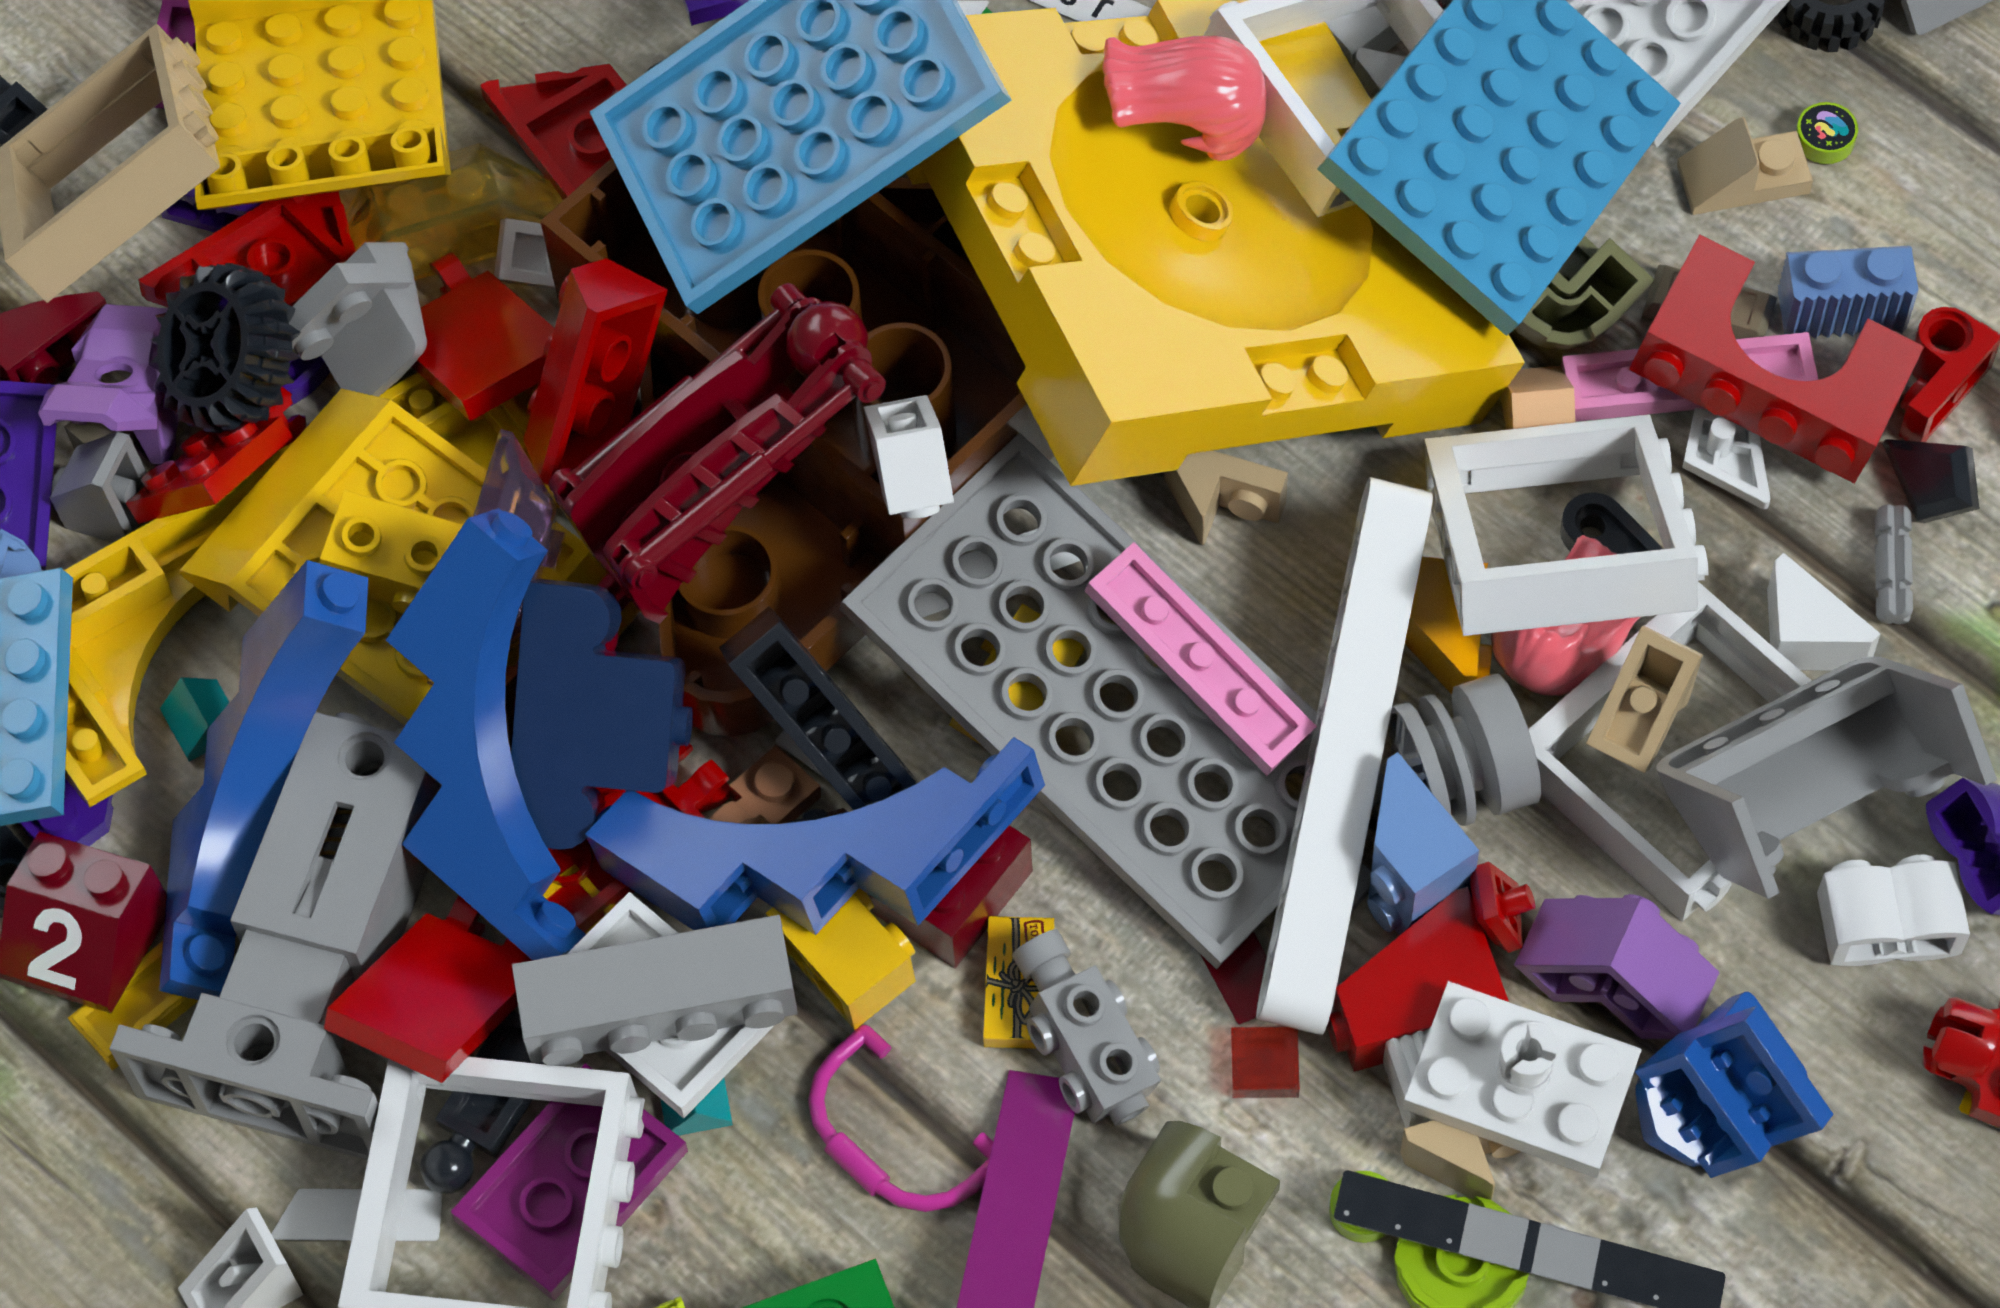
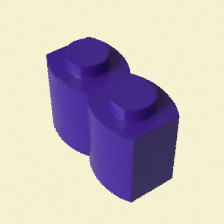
[1926,778,2000,915]

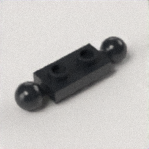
[420,1011,546,1194]

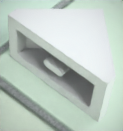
[1767,553,1881,671]
[178,1207,303,1308]

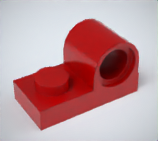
[1898,307,2000,442]

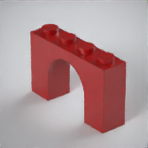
[1628,234,1924,484]

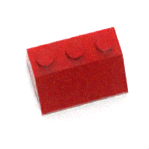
[524,258,668,486]

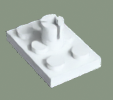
[567,892,775,1118]
[1402,981,1642,1178]

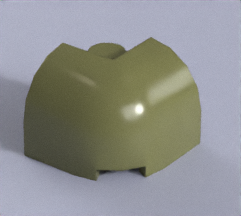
[1514,236,1655,350]
[1118,1121,1280,1308]

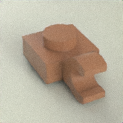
[709,745,821,824]

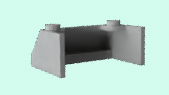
[1656,657,1997,899]

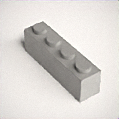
[512,915,798,1066]

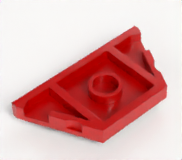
[480,63,627,200]
[138,191,356,308]

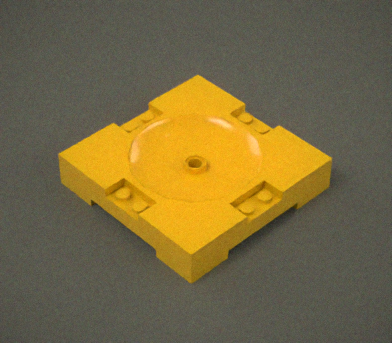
[906,0,1525,486]

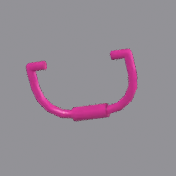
[808,1025,993,1212]

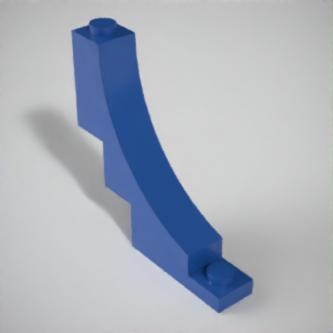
[386,508,586,960]
[159,560,368,1000]
[585,737,1045,935]

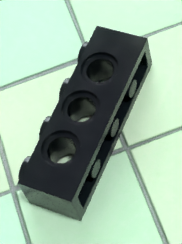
[719,606,919,810]

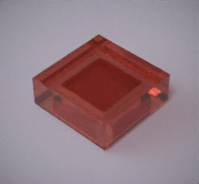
[1231,1027,1300,1098]

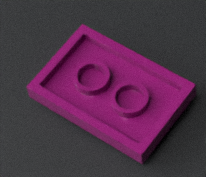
[450,1063,688,1301]

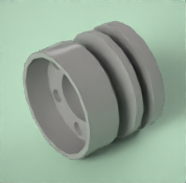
[1389,673,1542,826]

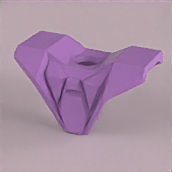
[38,304,179,464]

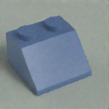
[1367,752,1479,936]

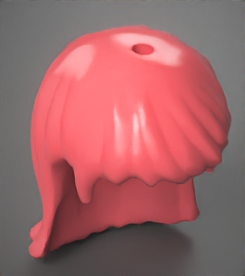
[1103,36,1267,161]
[1491,535,1641,696]

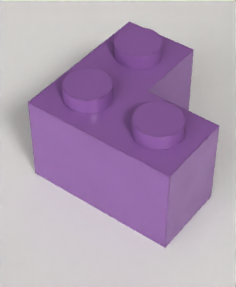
[1514,894,1719,1039]

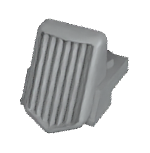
[289,242,427,397]

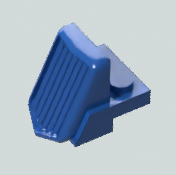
[1635,992,1833,1178]

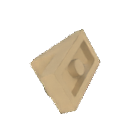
[1677,117,1813,215]
[1164,451,1288,545]
[1586,626,1703,773]
[1400,1120,1521,1200]

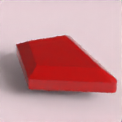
[1470,861,1536,953]

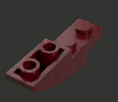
[0,291,107,384]

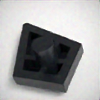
[1883,439,1980,523]

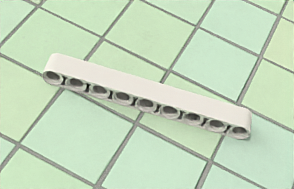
[1256,477,1433,1035]

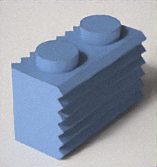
[1778,246,1919,339]

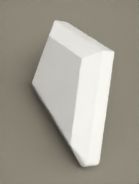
[1682,408,1771,509]

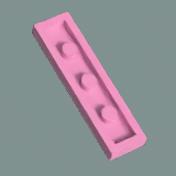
[1561,332,1818,422]
[1085,542,1317,776]

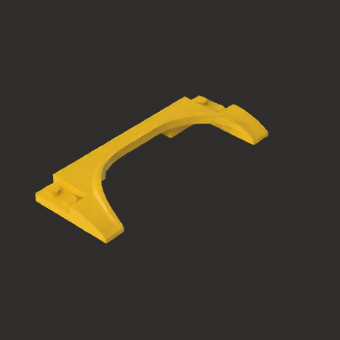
[64,372,560,807]

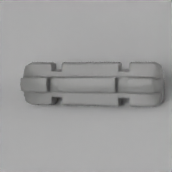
[1875,504,1913,625]

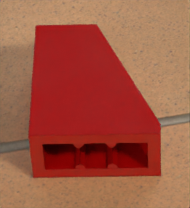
[1327,887,1509,1072]

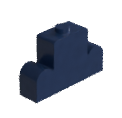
[511,579,693,849]

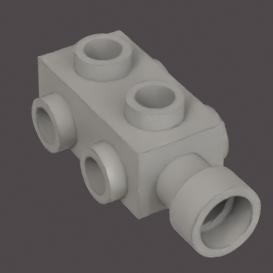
[1012,929,1161,1126]

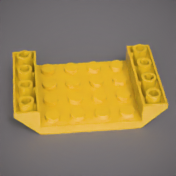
[188,0,451,210]
[179,388,640,726]

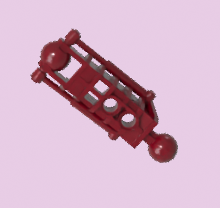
[548,283,886,651]

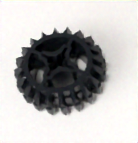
[149,263,301,434]

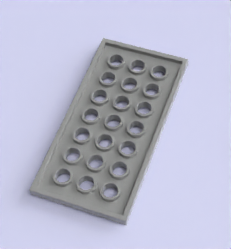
[839,432,1385,969]

